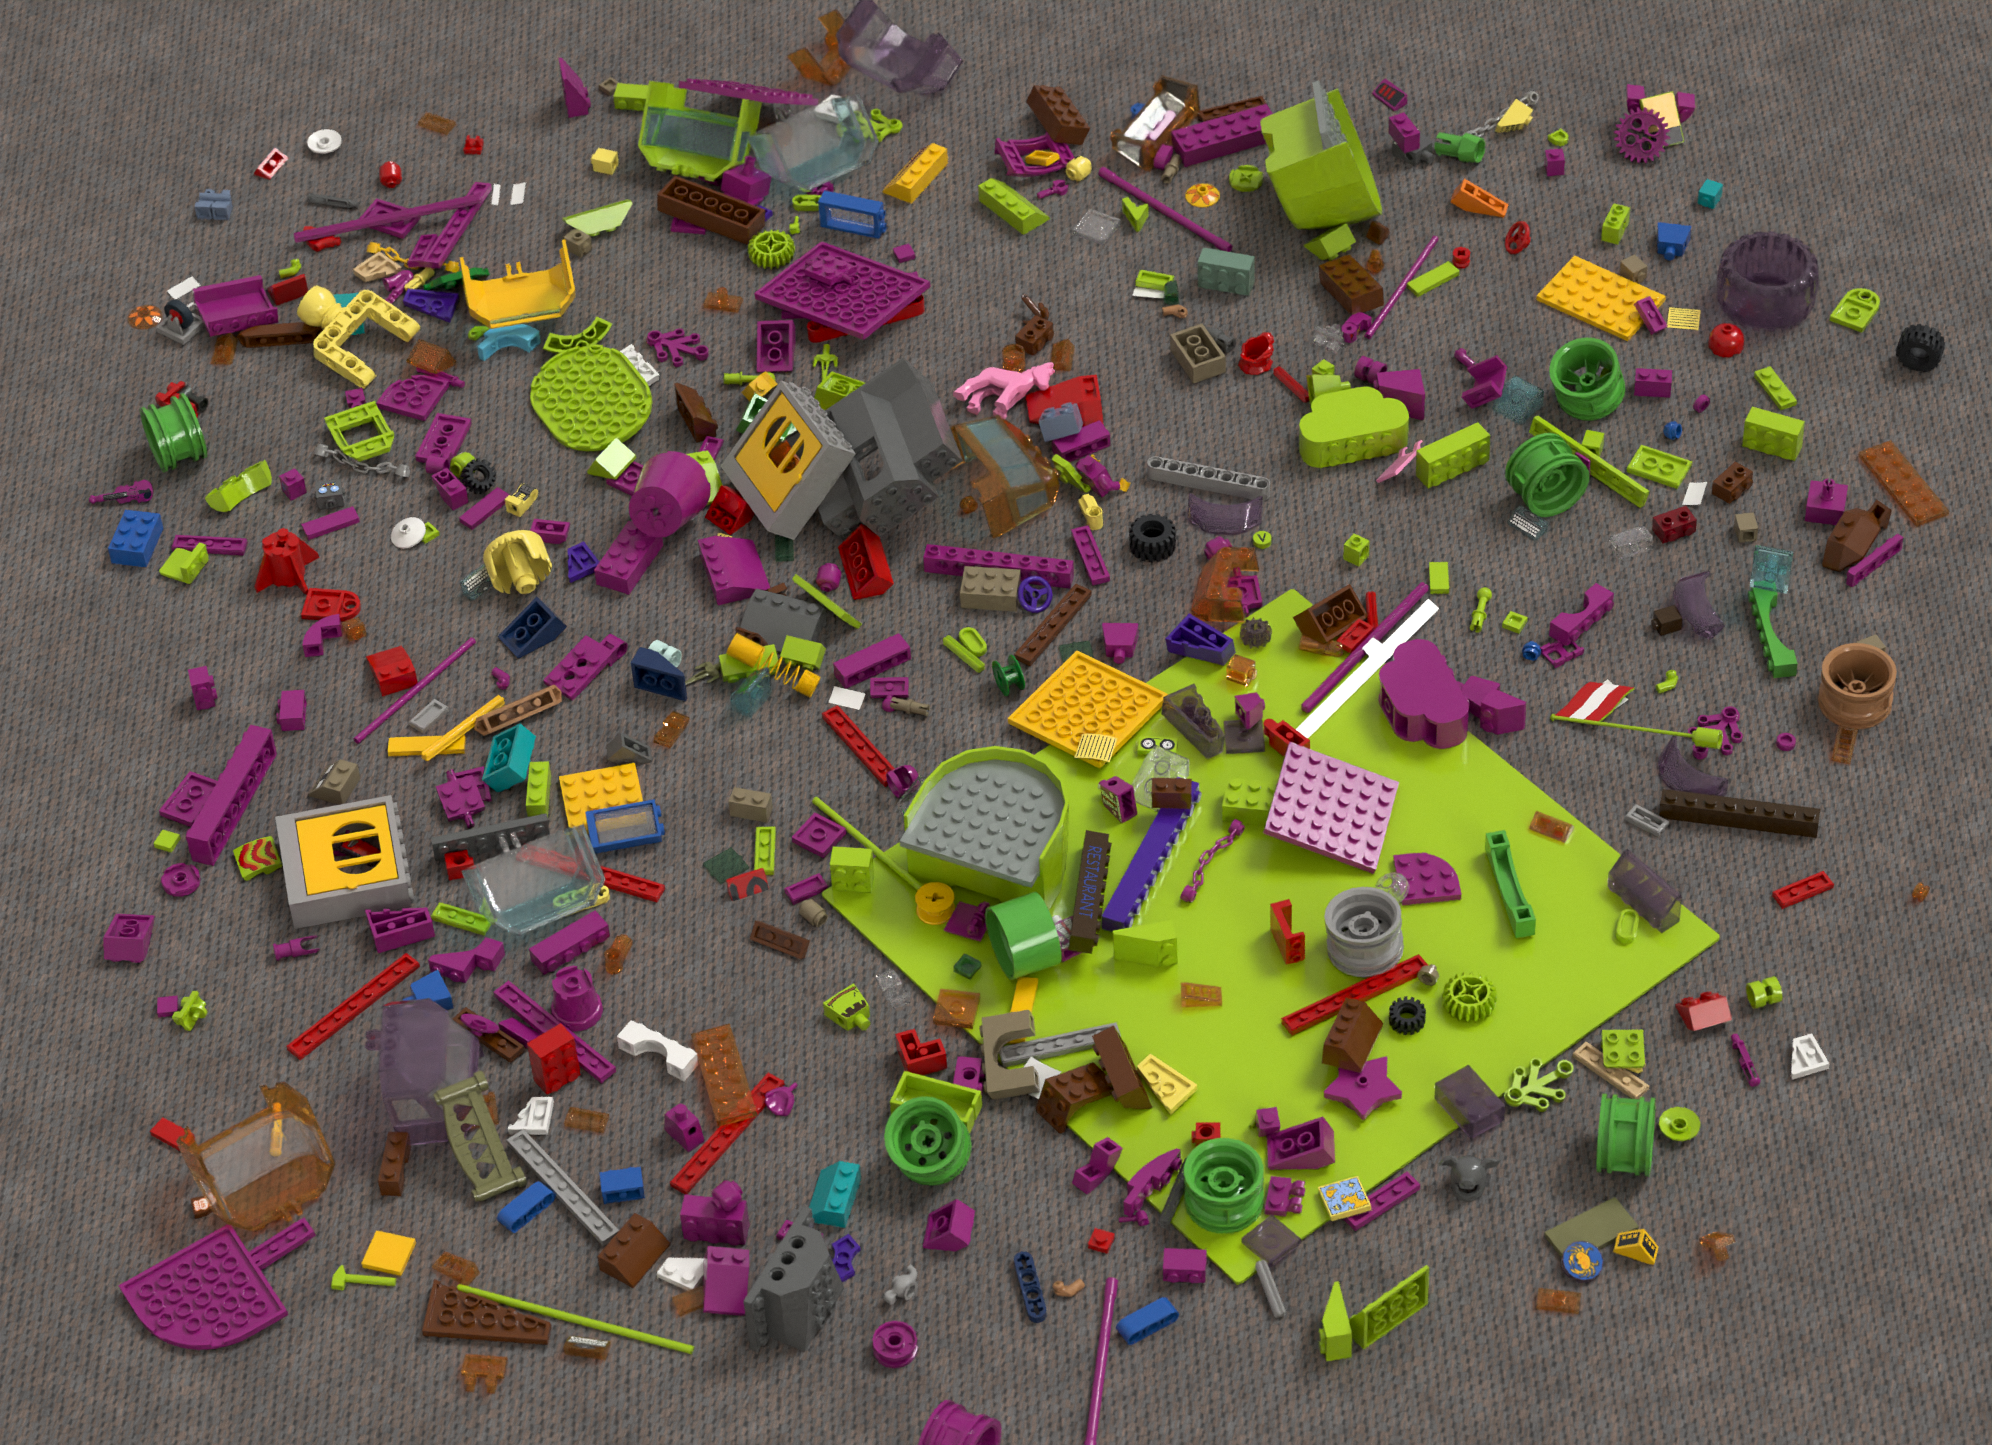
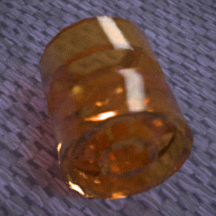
[1002,344,1026,373]

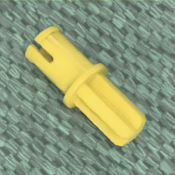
[404,267,435,292]

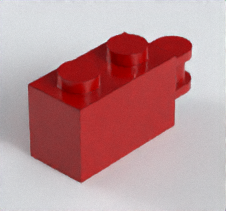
[1263,719,1310,756]

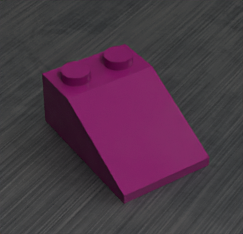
[558,57,591,118]
[757,320,796,373]
[103,914,155,963]
[1267,1117,1335,1170]
[703,1246,749,1316]

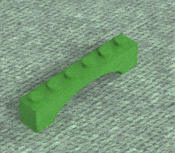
[1748,581,1798,678]
[1485,830,1536,938]

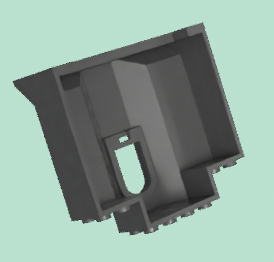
[785,357,963,540]

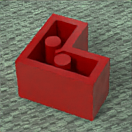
[895,1029,947,1076]

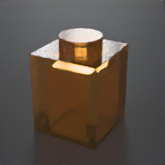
[1227,654,1257,687]

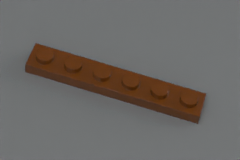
[1014,584,1092,666]

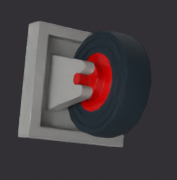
[156,299,205,345]

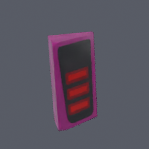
[1372,79,1408,111]

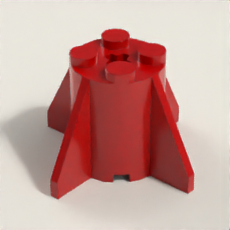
[254,528,319,595]

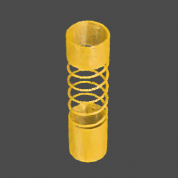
[726,633,821,698]

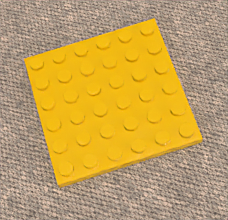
[1008,651,1169,769]

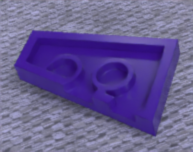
[403,289,459,323]

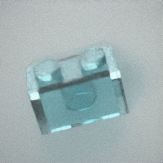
[1749,545,1794,594]

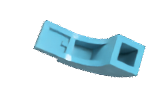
[477,324,541,361]

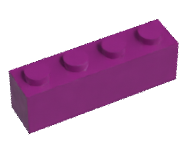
[833,633,911,689]
[529,911,610,975]

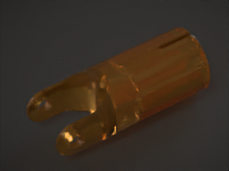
[1299,634,1343,657]

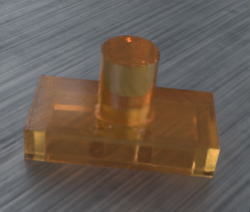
[704,287,743,313]
[1699,1231,1736,1261]

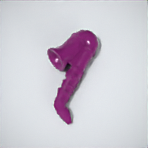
[382,270,414,304]

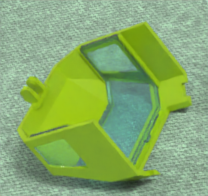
[638,81,762,182]

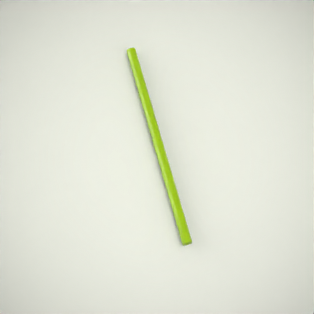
[812,797,923,890]

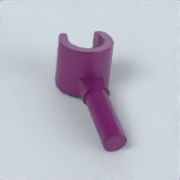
[1119,1210,1149,1226]

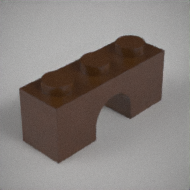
[378,1131,412,1196]

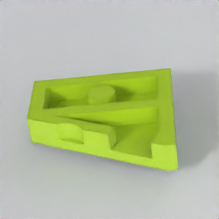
[1051,454,1091,493]

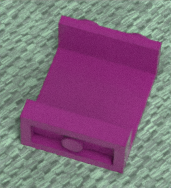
[1461,355,1507,408]

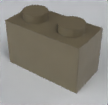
[728,787,773,822]

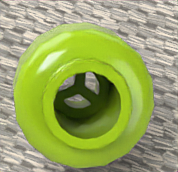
[450,452,476,479]

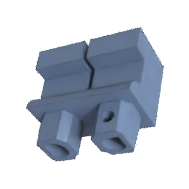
[194,189,233,220]

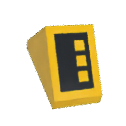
[1613,1229,1658,1265]

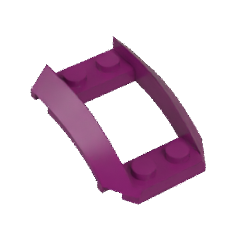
[994,132,1074,177]

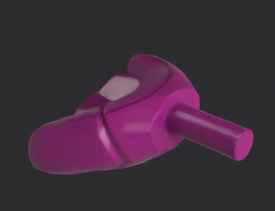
[765,1082,798,1116]

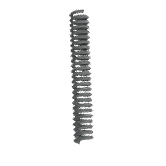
[1158,1158,1187,1228]

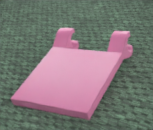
[1376,440,1423,483]

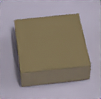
[598,77,619,96]

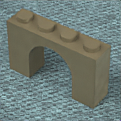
[979,1010,1040,1100]

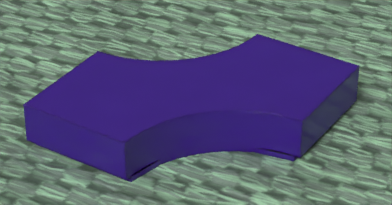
[831,1234,861,1283]

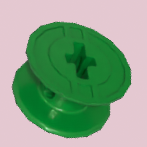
[992,655,1025,696]

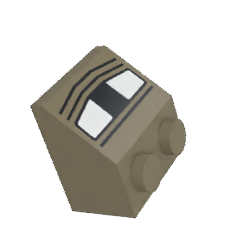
[308,759,361,805]

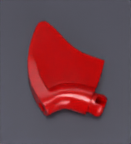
[303,226,341,252]

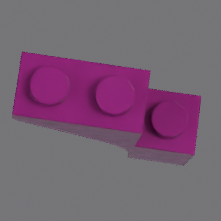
[428,937,505,983]

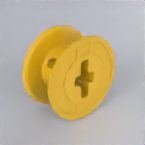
[915,882,955,925]

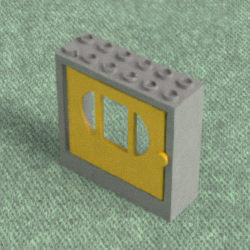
[721,381,856,540]
[275,795,414,929]

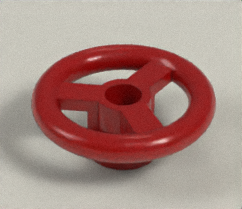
[1505,221,1531,255]

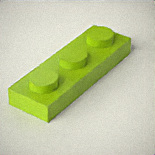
[1754,366,1797,410]

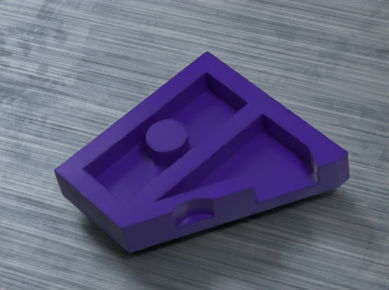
[568,542,599,583]

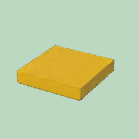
[361,1231,416,1276]

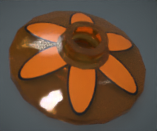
[127,305,162,329]

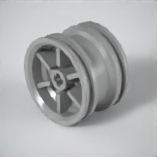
[1324,887,1404,977]

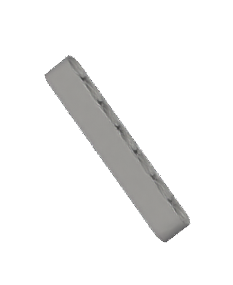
[1147,456,1270,501]

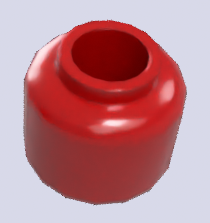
[379,162,402,188]

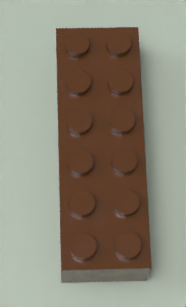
[657,176,765,245]

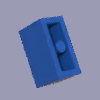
[600,1167,645,1204]

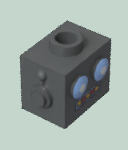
[314,479,346,510]

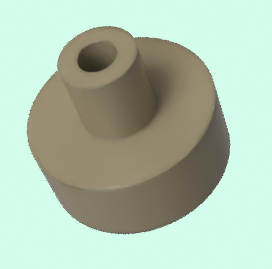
[1417,964,1439,986]

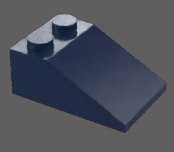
[498,597,567,659]
[631,647,687,701]

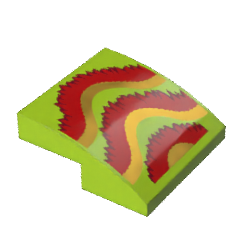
[233,836,283,881]

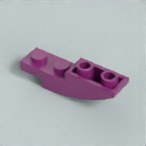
[1124,1148,1182,1217]

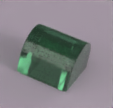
[1164,280,1179,305]

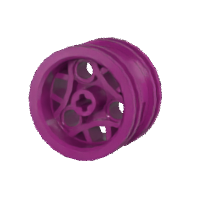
[918,1399,1002,1445]

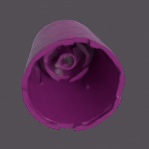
[629,451,711,538]

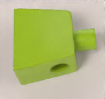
[1306,375,1351,407]

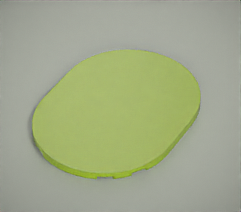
[530,344,652,451]

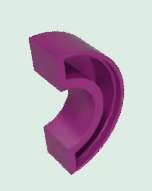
[1626,84,1695,125]

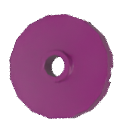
[161,863,201,897]

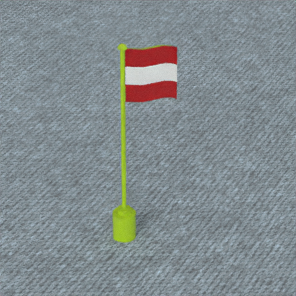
[1550,682,1723,749]

